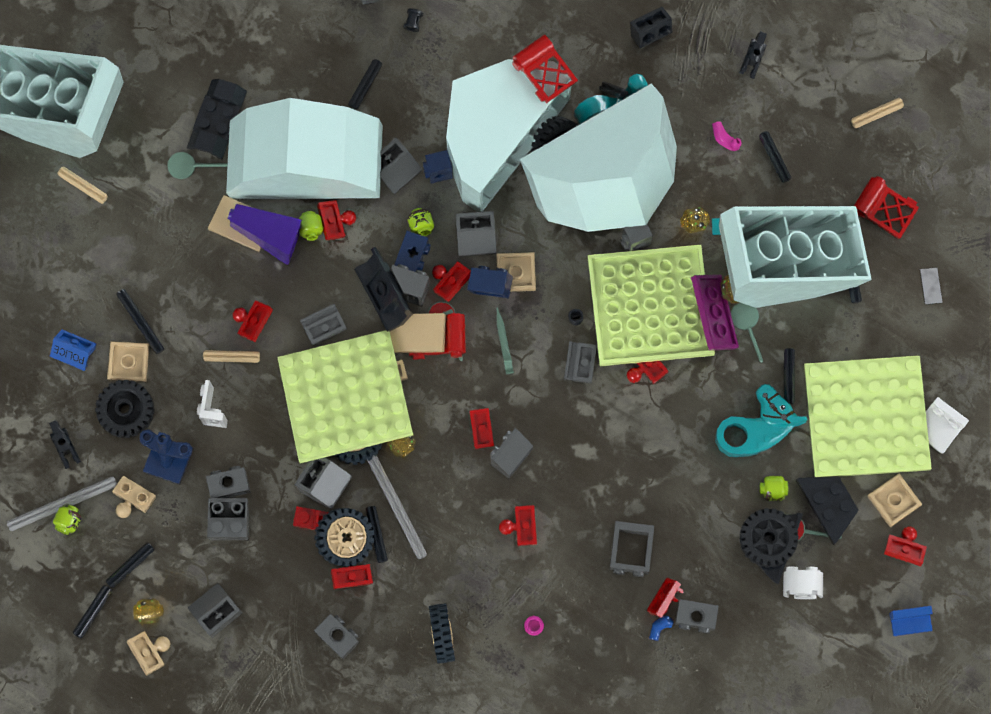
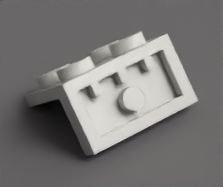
[197,380,228,428]
[926,397,969,454]

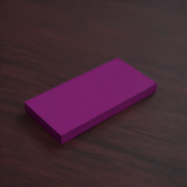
[691,275,739,351]

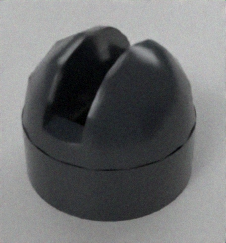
[568,309,584,326]

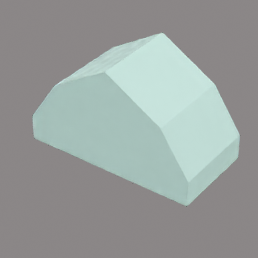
[0,45,124,158]
[446,59,571,212]
[520,83,677,232]
[226,98,383,199]
[719,206,872,308]

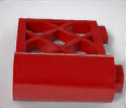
[512,35,578,103]
[854,176,919,239]
[409,313,466,360]

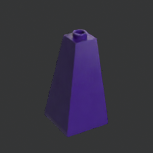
[228,204,302,265]

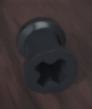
[403,8,424,32]

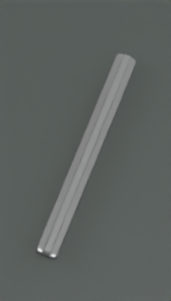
[367,455,427,559]
[7,477,117,531]

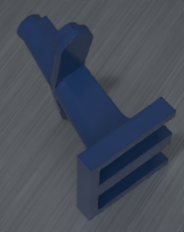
[140,429,193,485]

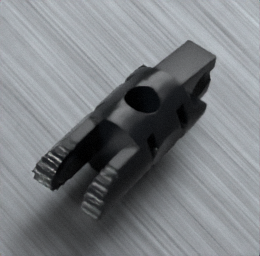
[739,31,767,79]
[49,420,81,469]

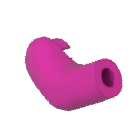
[712,122,742,151]

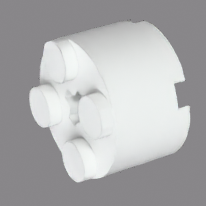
[783,567,823,599]

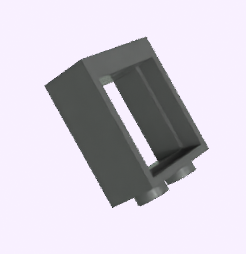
[609,521,654,577]

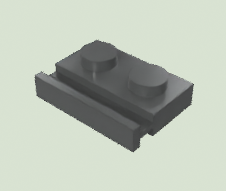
[300,304,347,346]
[564,341,597,384]

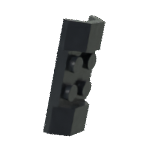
[187,79,247,160]
[354,247,413,332]

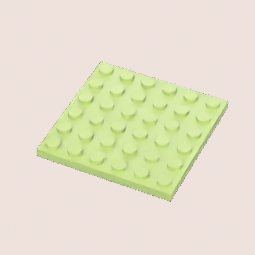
[588,245,715,366]
[277,330,413,463]
[804,356,932,477]

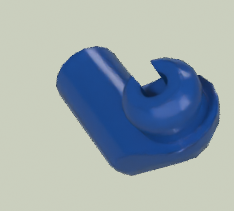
[649,616,674,641]

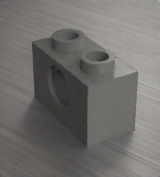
[621,224,653,251]
[206,466,251,498]
[675,599,719,633]
[314,614,359,660]

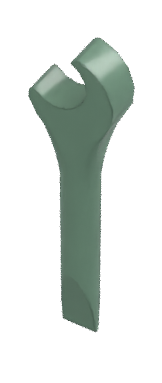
[496,307,514,375]

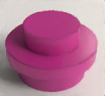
[524,616,544,636]

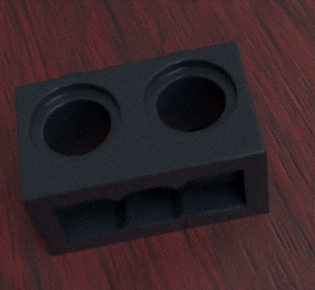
[630,7,673,48]

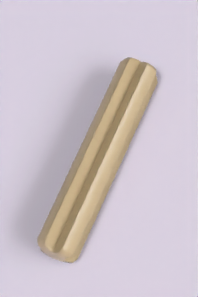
[851,98,904,128]
[58,167,108,204]
[203,350,260,363]

